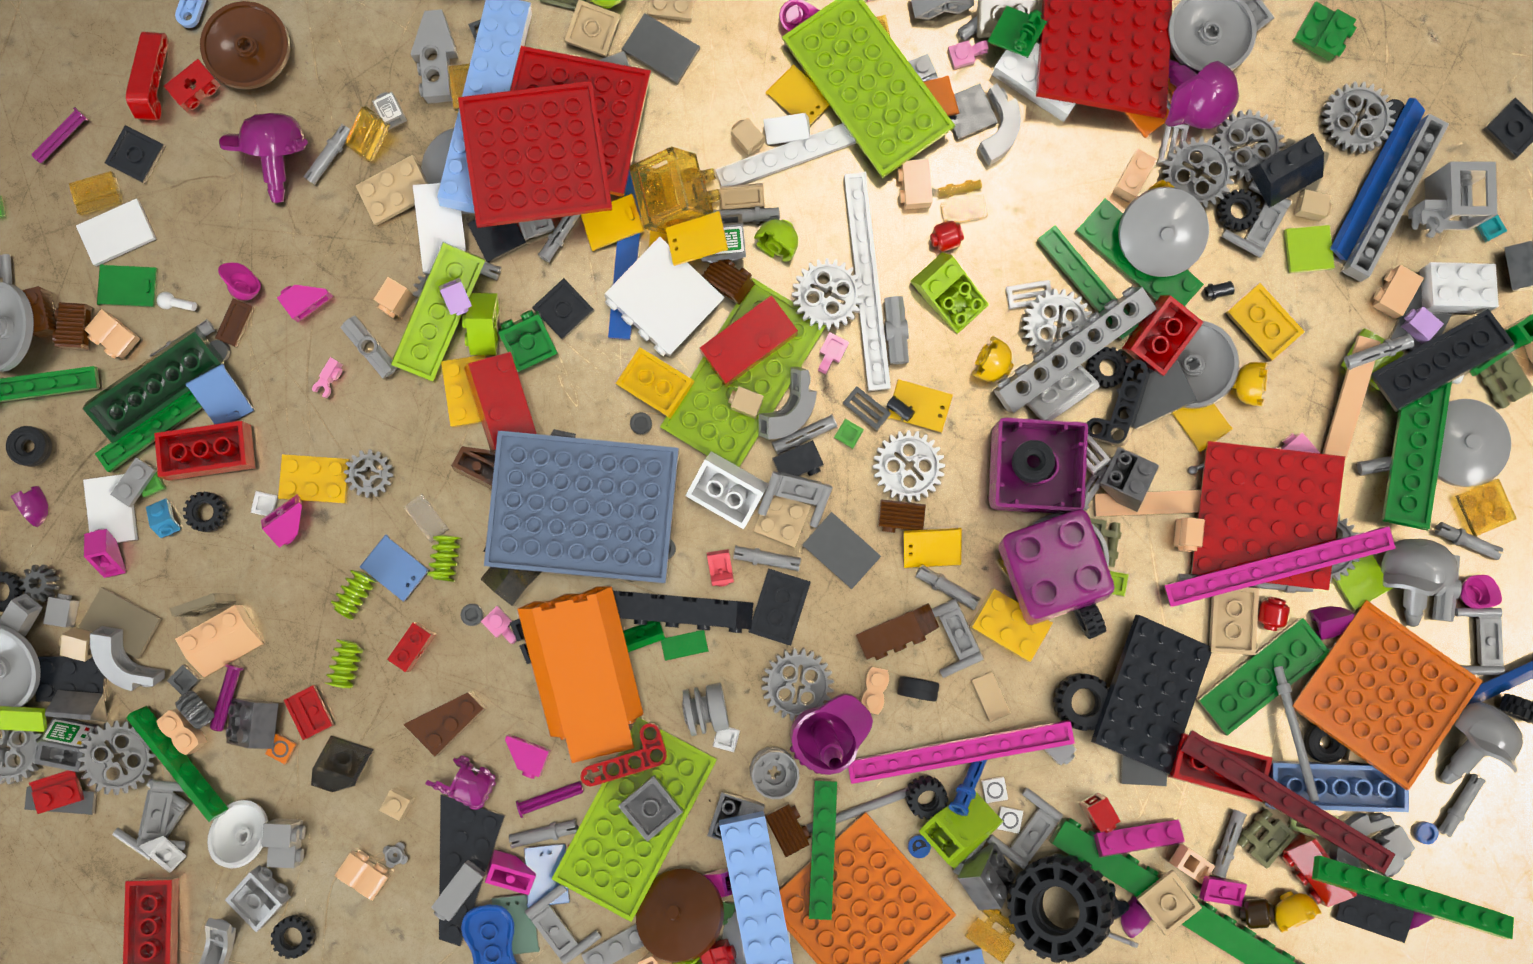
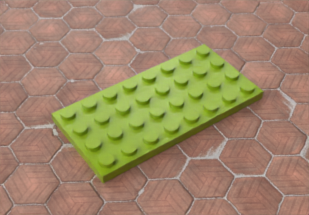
[782,0,955,178]
[660,278,826,467]
[552,717,717,922]

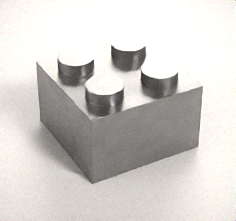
[618,775,683,842]

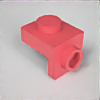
[707,549,734,587]

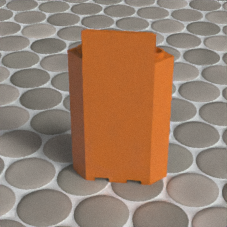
[517,586,644,763]

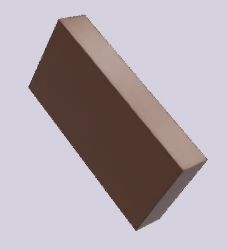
[215,298,255,348]

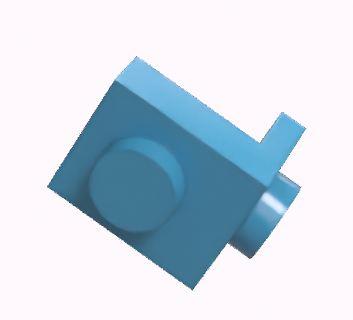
[146,498,180,538]

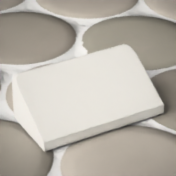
[763,113,810,145]
[139,836,186,873]

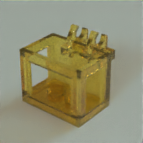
[630,146,721,234]

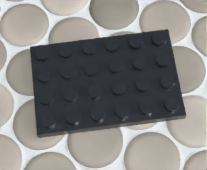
[1091,615,1212,774]

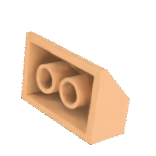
[175,605,264,677]

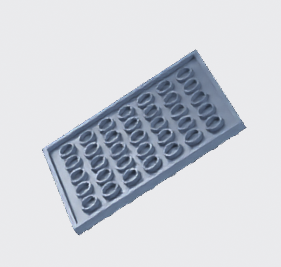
[484,431,679,583]

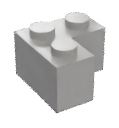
[911,0,975,20]
[262,818,306,868]
[1369,823,1416,877]

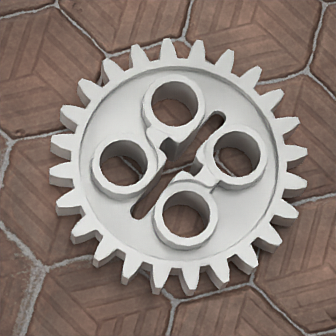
[792,258,864,331]
[1021,289,1093,360]
[873,430,945,503]

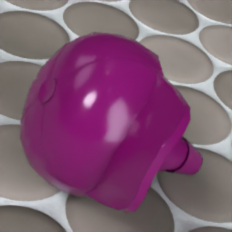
[1165,59,1239,130]
[219,113,308,203]
[790,693,873,775]

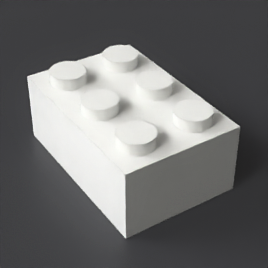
[1420,262,1499,314]
[686,451,768,529]

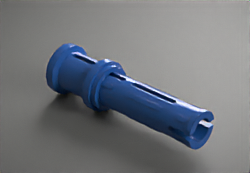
[949,759,988,816]

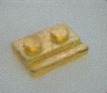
[345,106,390,162]
[69,171,123,216]

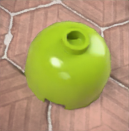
[754,219,799,262]

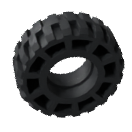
[1007,854,1115,963]

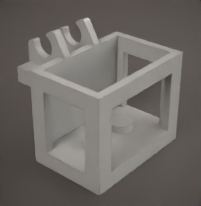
[1408,162,1497,238]

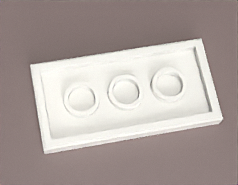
[413,183,466,274]

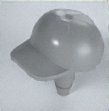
[1381,538,1458,627]
[1440,702,1524,785]

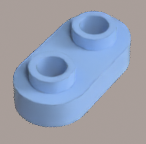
[175,0,206,28]

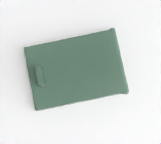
[492,894,540,955]

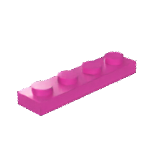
[1094,819,1185,858]

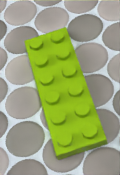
[391,242,485,381]

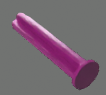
[32,107,89,163]
[210,663,244,731]
[516,781,583,818]

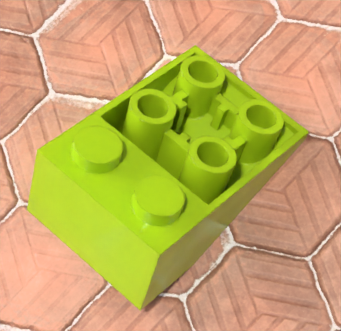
[910,252,989,334]
[919,792,1004,869]

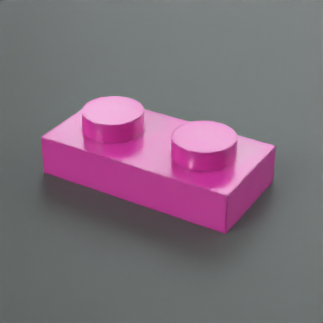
[1199,876,1247,906]

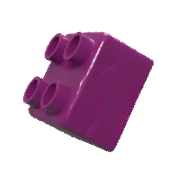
[989,418,1088,514]
[998,509,1115,625]

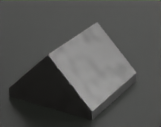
[45,690,107,722]

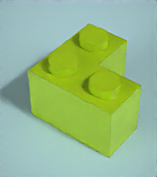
[462,293,500,355]

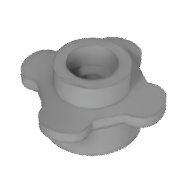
[383,842,408,868]

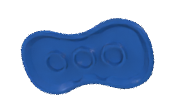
[461,905,517,964]

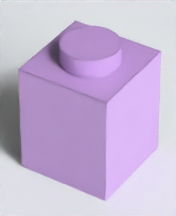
[439,278,472,315]
[1401,306,1444,344]

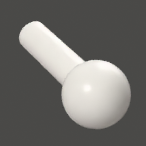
[157,292,197,311]

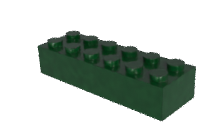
[82,326,225,444]

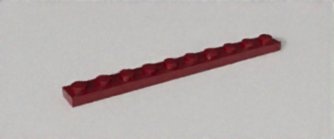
[1180,730,1396,874]

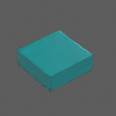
[1476,213,1507,243]

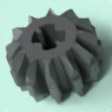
[19,564,61,602]
[175,691,214,729]

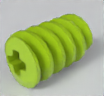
[427,535,462,582]
[331,570,377,620]
[324,639,363,689]

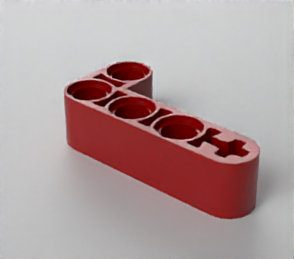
[126,32,168,120]
[580,723,667,787]

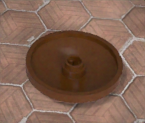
[200,1,290,89]
[636,869,724,963]

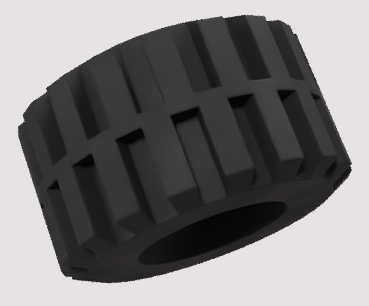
[1053,673,1109,731]

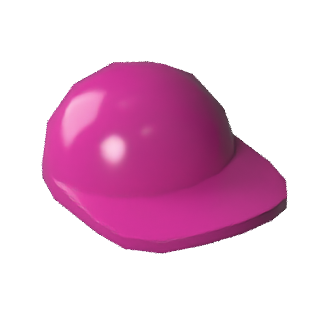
[779,0,820,32]
[218,263,261,300]
[1460,575,1502,609]

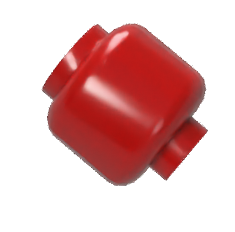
[930,220,964,252]
[1258,597,1290,631]

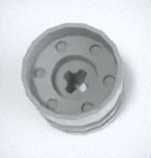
[682,683,729,736]
[750,747,799,799]

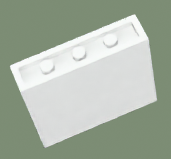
[605,237,724,357]

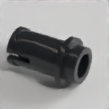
[1204,281,1235,301]
[886,395,915,422]

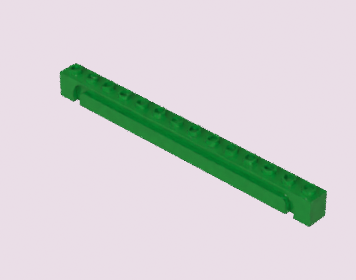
[1049,818,1305,964]

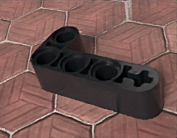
[1087,360,1150,446]

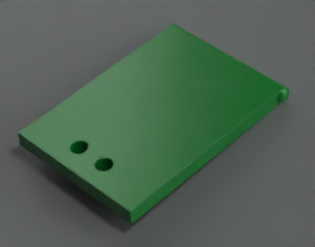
[97,264,157,307]

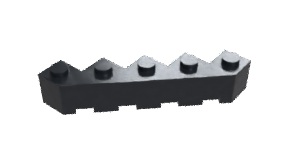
[613,590,754,633]

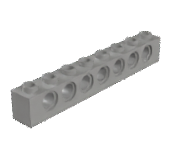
[1341,114,1449,282]
[993,286,1156,413]

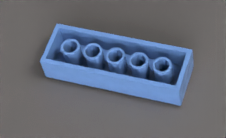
[1265,761,1409,813]

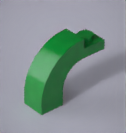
[1469,314,1533,376]

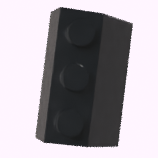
[1248,133,1324,208]

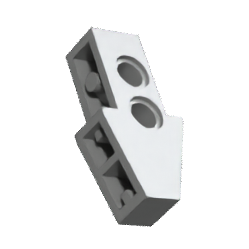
[411,9,458,104]

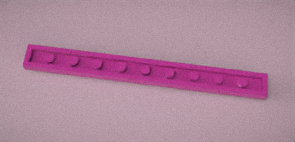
[1164,526,1396,607]
[848,720,1075,784]

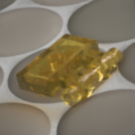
[938,179,988,223]
[965,909,1016,963]

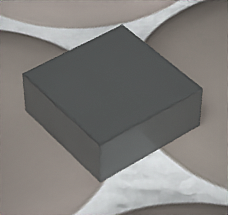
[167,664,201,695]

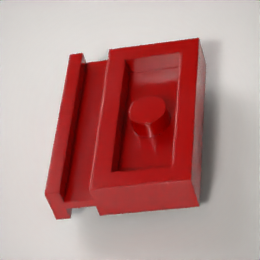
[284,685,334,740]
[29,770,85,814]

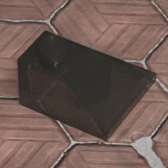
[481,567,542,606]
[311,736,373,792]

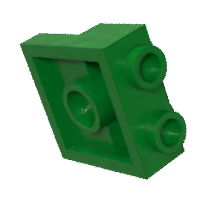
[1292,1,1357,61]
[498,310,558,372]

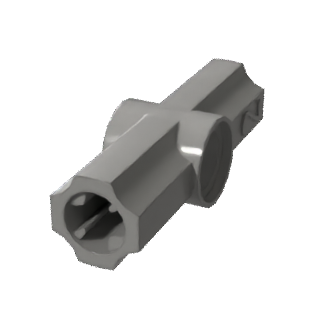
[884,296,909,365]
[340,315,398,379]
[1432,554,1462,622]

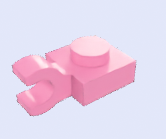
[948,40,989,69]
[818,333,849,375]
[312,357,343,398]
[481,606,517,644]

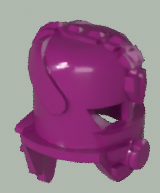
[425,755,496,810]

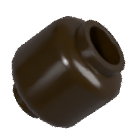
[1240,898,1274,929]

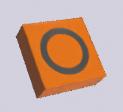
[265,733,297,764]

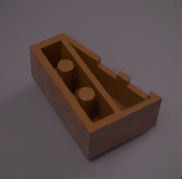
[451,446,496,490]
[856,603,939,660]
[403,691,487,757]

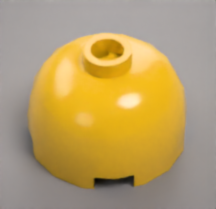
[972,336,1014,382]
[1232,362,1268,406]
[1274,891,1322,933]

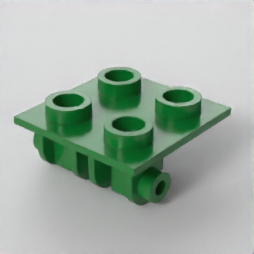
[988,6,1047,58]

